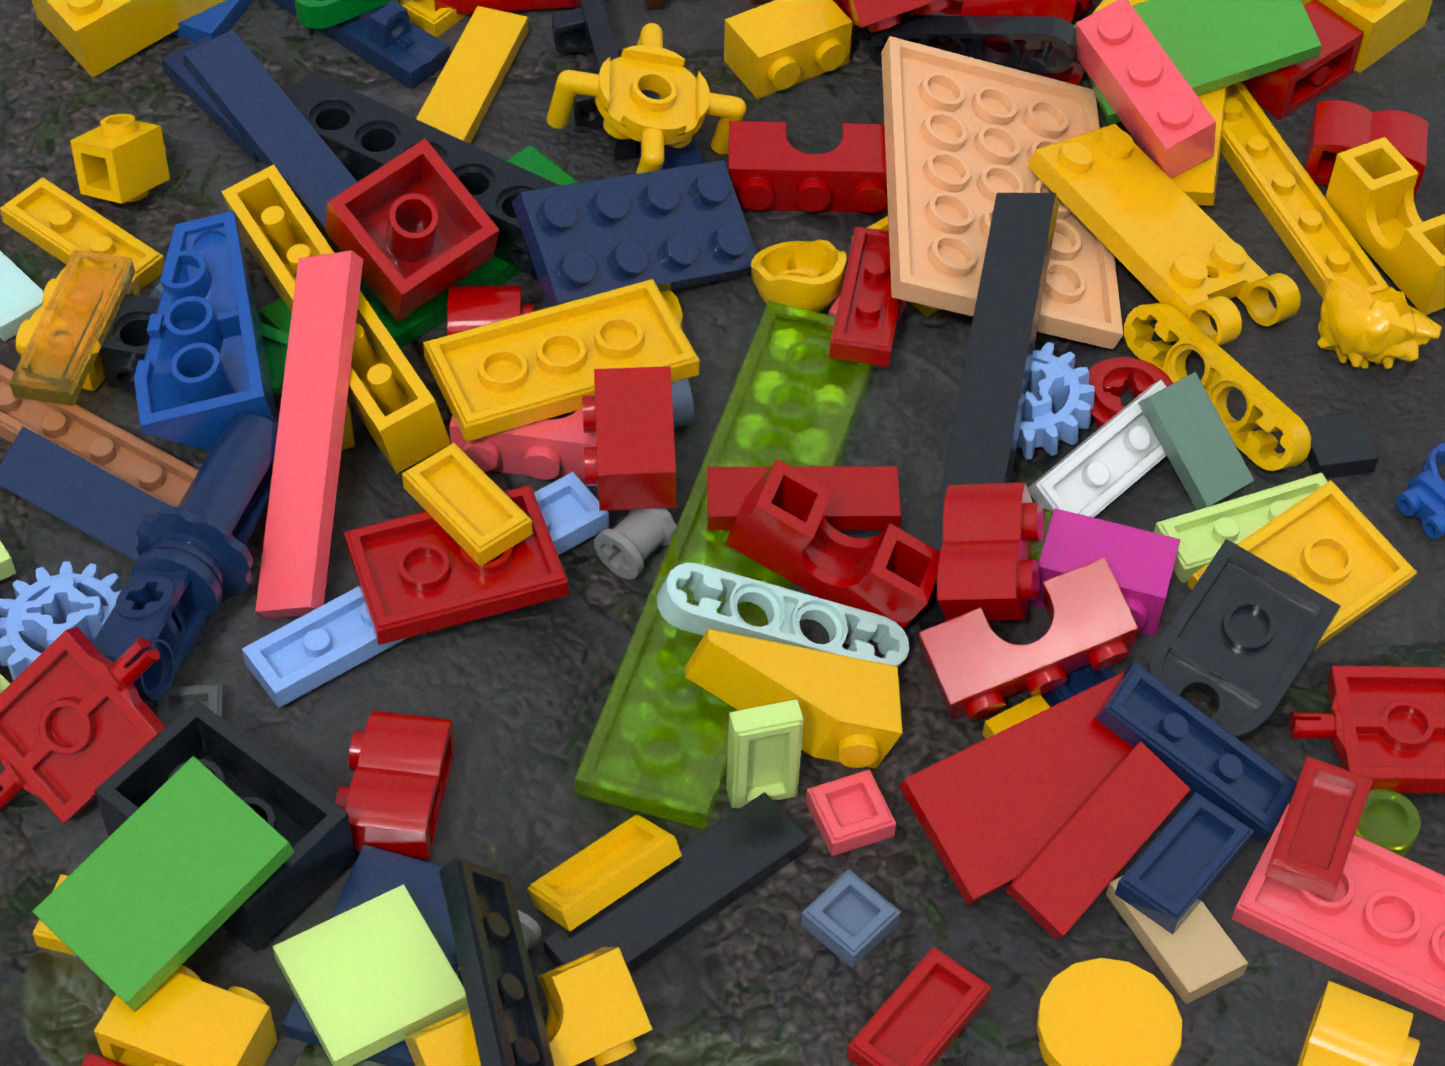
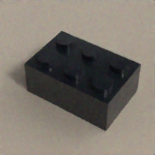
[94,700,355,952]

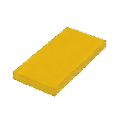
[423,279,700,442]

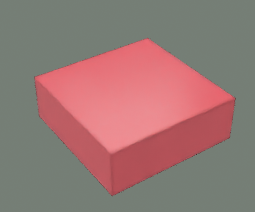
[806,769,896,857]

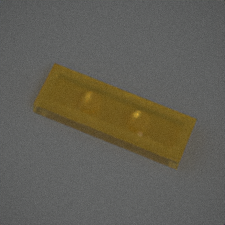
[9,249,135,406]

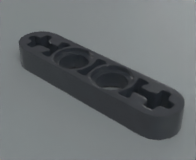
[868,15,1077,74]

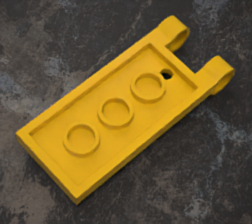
[1028,124,1301,346]

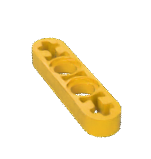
[1124,303,1311,471]

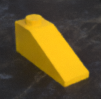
[685,629,903,769]

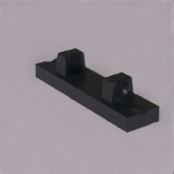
[552,0,637,161]

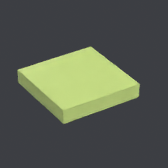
[272,884,468,1066]

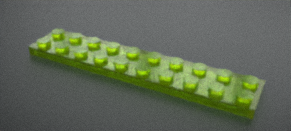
[574,301,874,830]

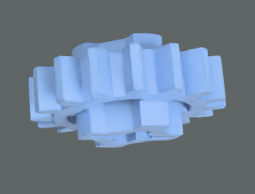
[1017,342,1095,459]
[0,561,122,681]

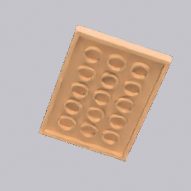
[881,36,1123,350]

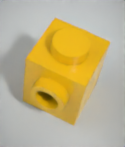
[70,114,170,204]

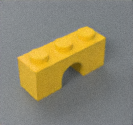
[1325,137,1445,315]
[403,947,653,1066]

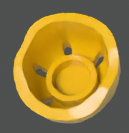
[751,239,847,316]

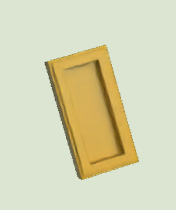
[402,443,533,567]
[527,815,682,931]

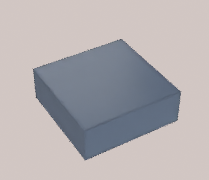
[800,869,901,969]

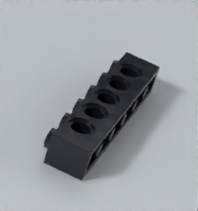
[286,71,561,276]

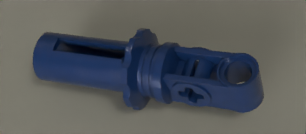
[91,414,278,700]

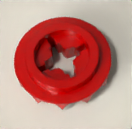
[1089,357,1173,429]

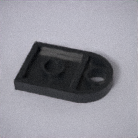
[1147,538,1341,742]

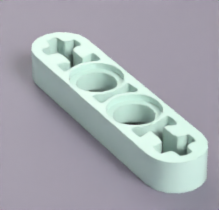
[657,562,909,668]

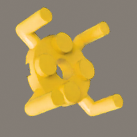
[546,23,746,174]

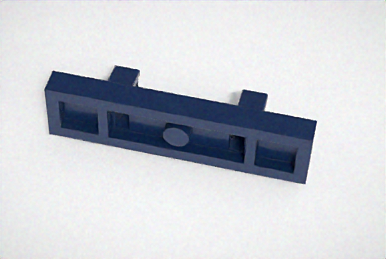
[271,0,450,90]

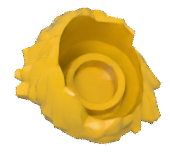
[1317,276,1442,369]

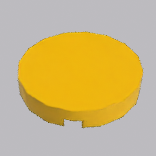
[1036,958,1182,1066]

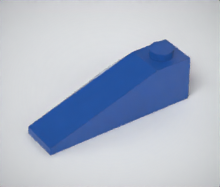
[134,211,279,451]

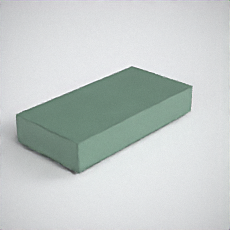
[1138,372,1255,510]

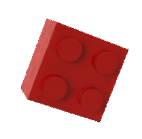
[325,139,499,322]

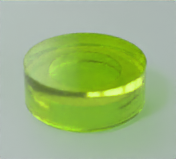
[1355,789,1421,856]

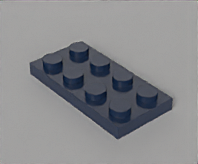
[512,160,757,308]

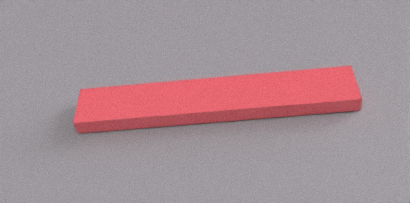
[255,250,363,619]

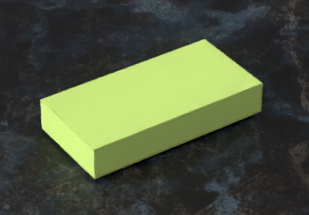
[726,699,804,809]

